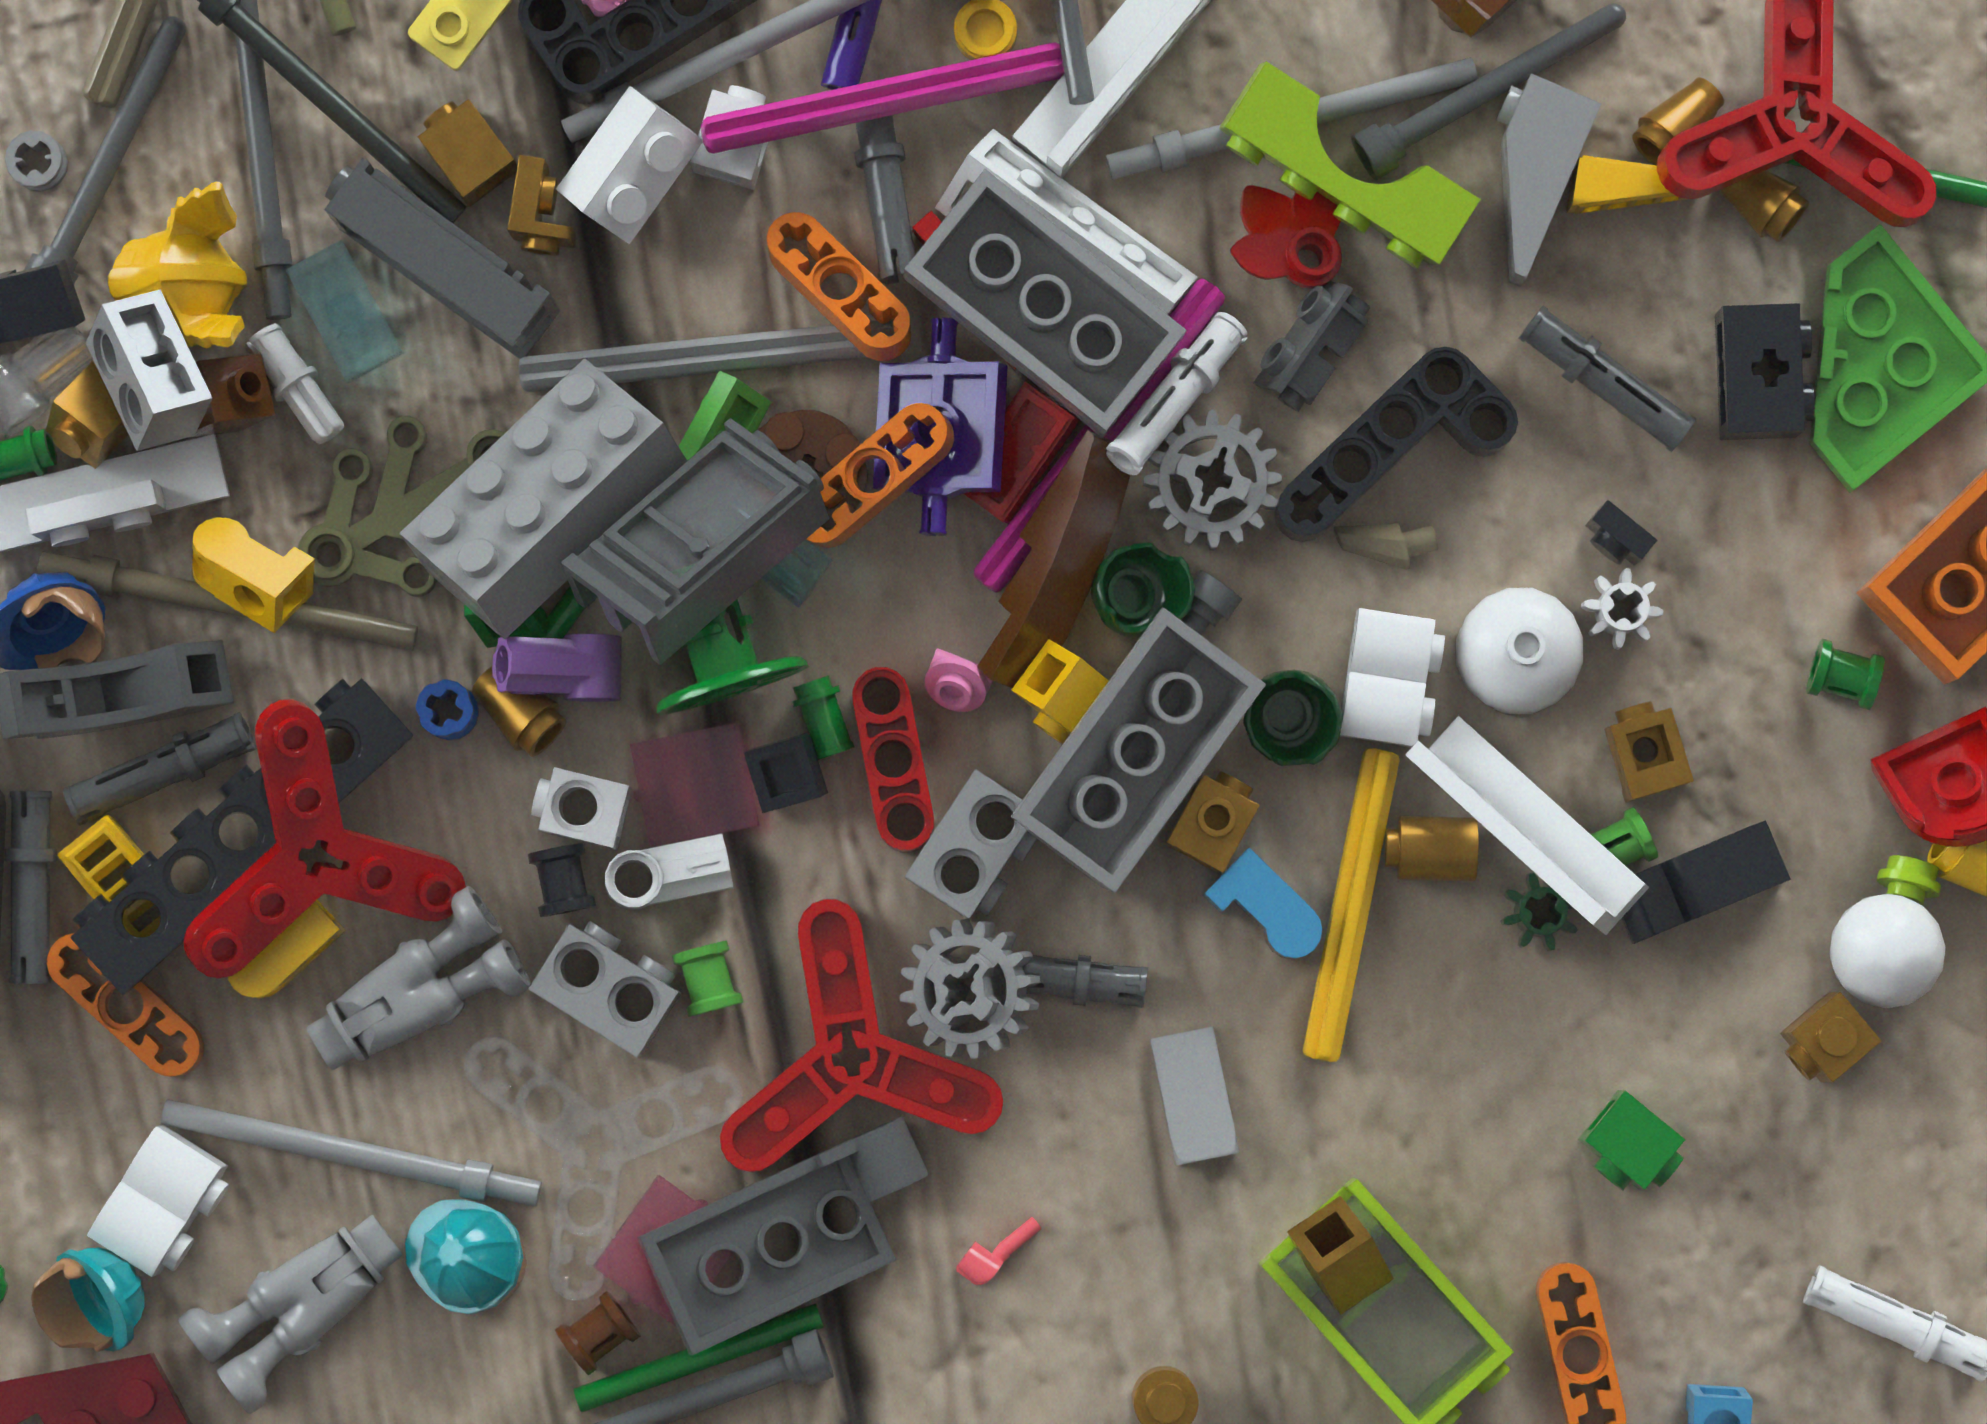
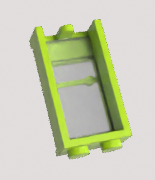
[1258,1177,1514,1424]

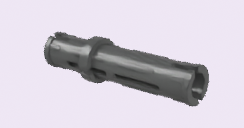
[854,115,915,284]
[1518,306,1696,452]
[63,712,256,826]
[5,791,57,984]

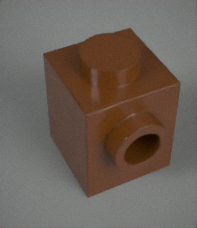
[187,354,276,438]

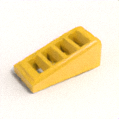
[1567,155,1688,214]
[57,815,161,937]

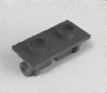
[1253,281,1370,412]

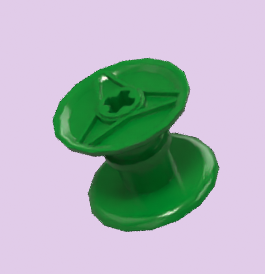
[657,567,809,715]

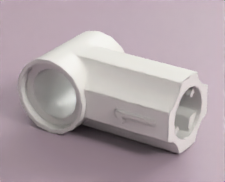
[605,833,733,910]

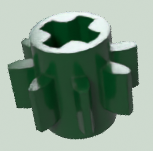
[1500,872,1578,951]

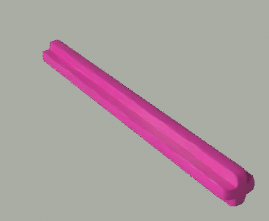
[701,42,1064,154]
[974,278,1225,593]

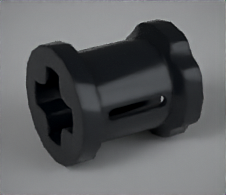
[528,843,596,917]

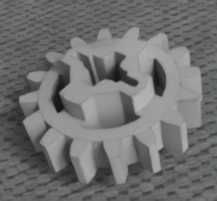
[1143,410,1282,550]
[900,919,1041,1059]

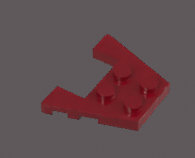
[0,1353,192,1424]

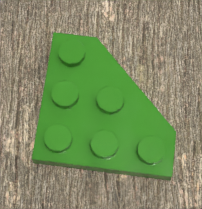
[1809,224,1987,493]

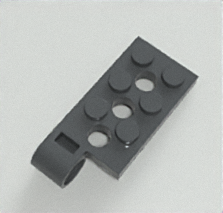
[637,1116,929,1355]

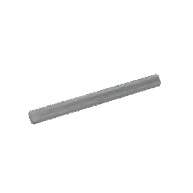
[519,320,894,392]

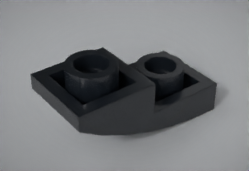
[0,259,86,344]

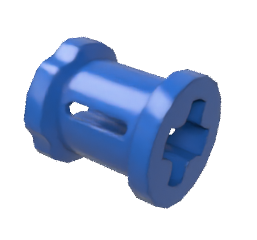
[416,679,479,741]

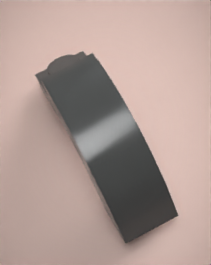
[0,640,234,739]

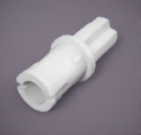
[244,323,344,444]

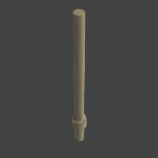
[37,551,418,651]

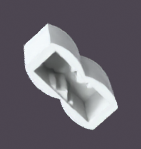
[1340,608,1445,748]
[87,1125,229,1277]

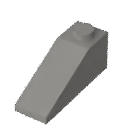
[1496,73,1602,287]

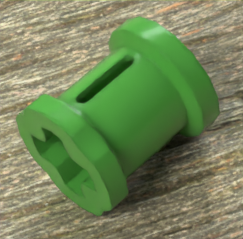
[1591,807,1658,866]
[672,940,743,1017]

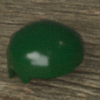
[1090,542,1196,640]
[1243,669,1343,766]

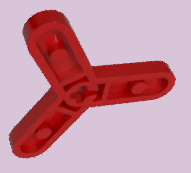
[1656,0,1937,227]
[183,699,466,979]
[720,899,1003,1172]

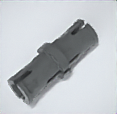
[1023,955,1148,1008]

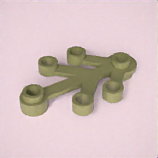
[298,416,505,597]

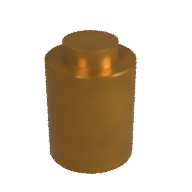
[1385,816,1479,881]
[1132,1366,1199,1424]

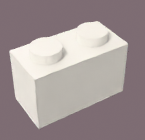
[556,86,703,244]

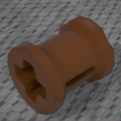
[555,1291,641,1375]

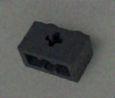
[1715,303,1815,440]

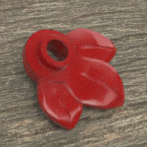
[1230,185,1342,289]

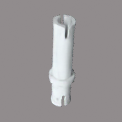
[1106,312,1247,475]
[1803,1265,1987,1382]

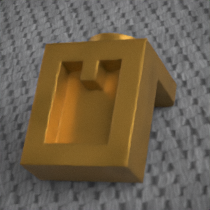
[507,155,577,256]

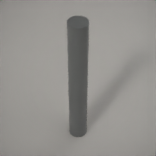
[1052,0,1094,105]

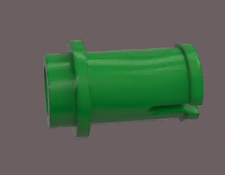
[0,426,57,480]
[791,675,855,760]

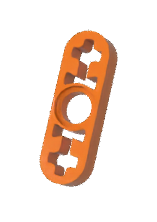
[767,212,912,361]
[806,403,954,548]
[47,933,204,1076]
[1536,1262,1626,1424]

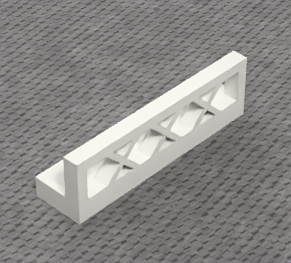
[1012,0,1211,178]
[935,129,1197,315]
[1406,716,1649,935]

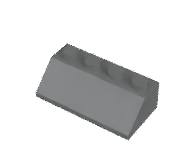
[1010,608,1266,893]

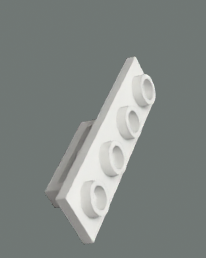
[0,434,230,552]

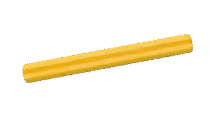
[1303,748,1400,1062]

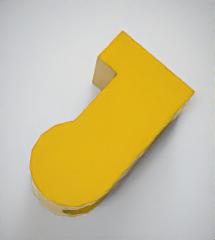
[192,517,315,633]
[228,899,346,998]

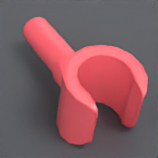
[956,1217,1041,1285]

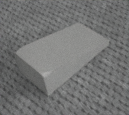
[1150,1026,1239,1165]

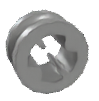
[5,130,68,192]

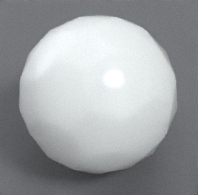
[1829,894,1946,1008]

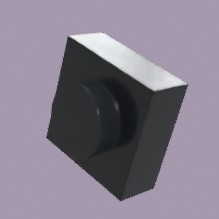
[1585,500,1658,565]
[744,732,828,813]

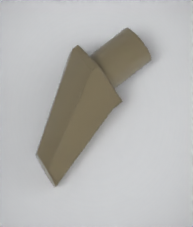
[1334,522,1438,570]

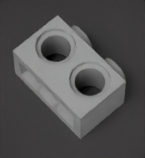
[86,289,212,451]
[905,769,1038,921]
[528,920,682,1058]

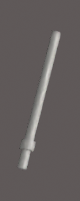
[561,0,869,143]
[1106,57,1478,180]
[161,1099,542,1207]

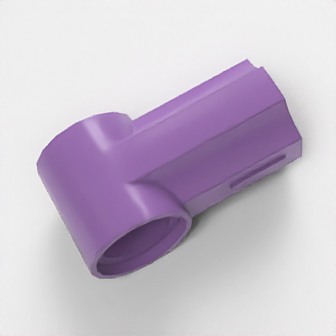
[492,634,622,702]

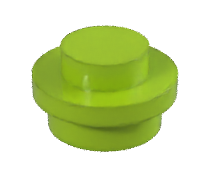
[1876,855,1942,906]

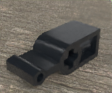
[1622,820,1791,944]

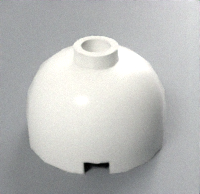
[1456,588,1583,714]

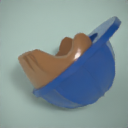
[0,572,106,670]

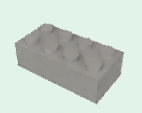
[904,169,1187,437]
[400,358,687,640]

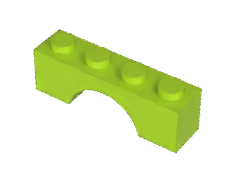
[1219,61,1481,269]

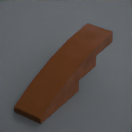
[977,430,1130,688]

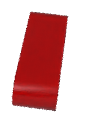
[852,667,934,852]

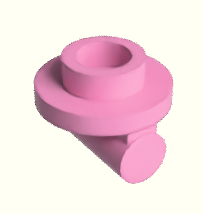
[925,648,993,712]

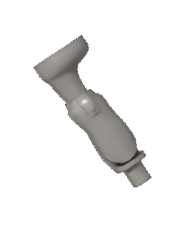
[306,886,531,1070]
[178,1215,403,1414]

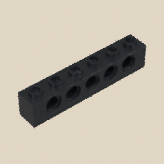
[70,678,414,995]

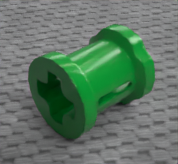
[1806,639,1885,710]

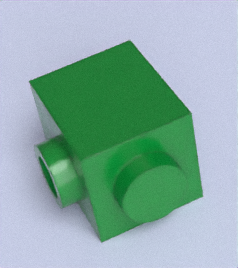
[1578,1090,1686,1191]

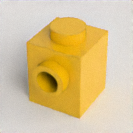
[1011,639,1109,744]

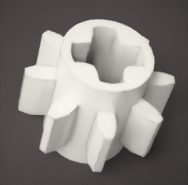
[1581,568,1664,650]

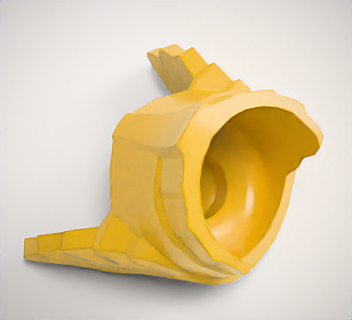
[108,181,247,349]

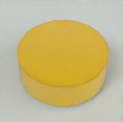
[954,0,1017,60]

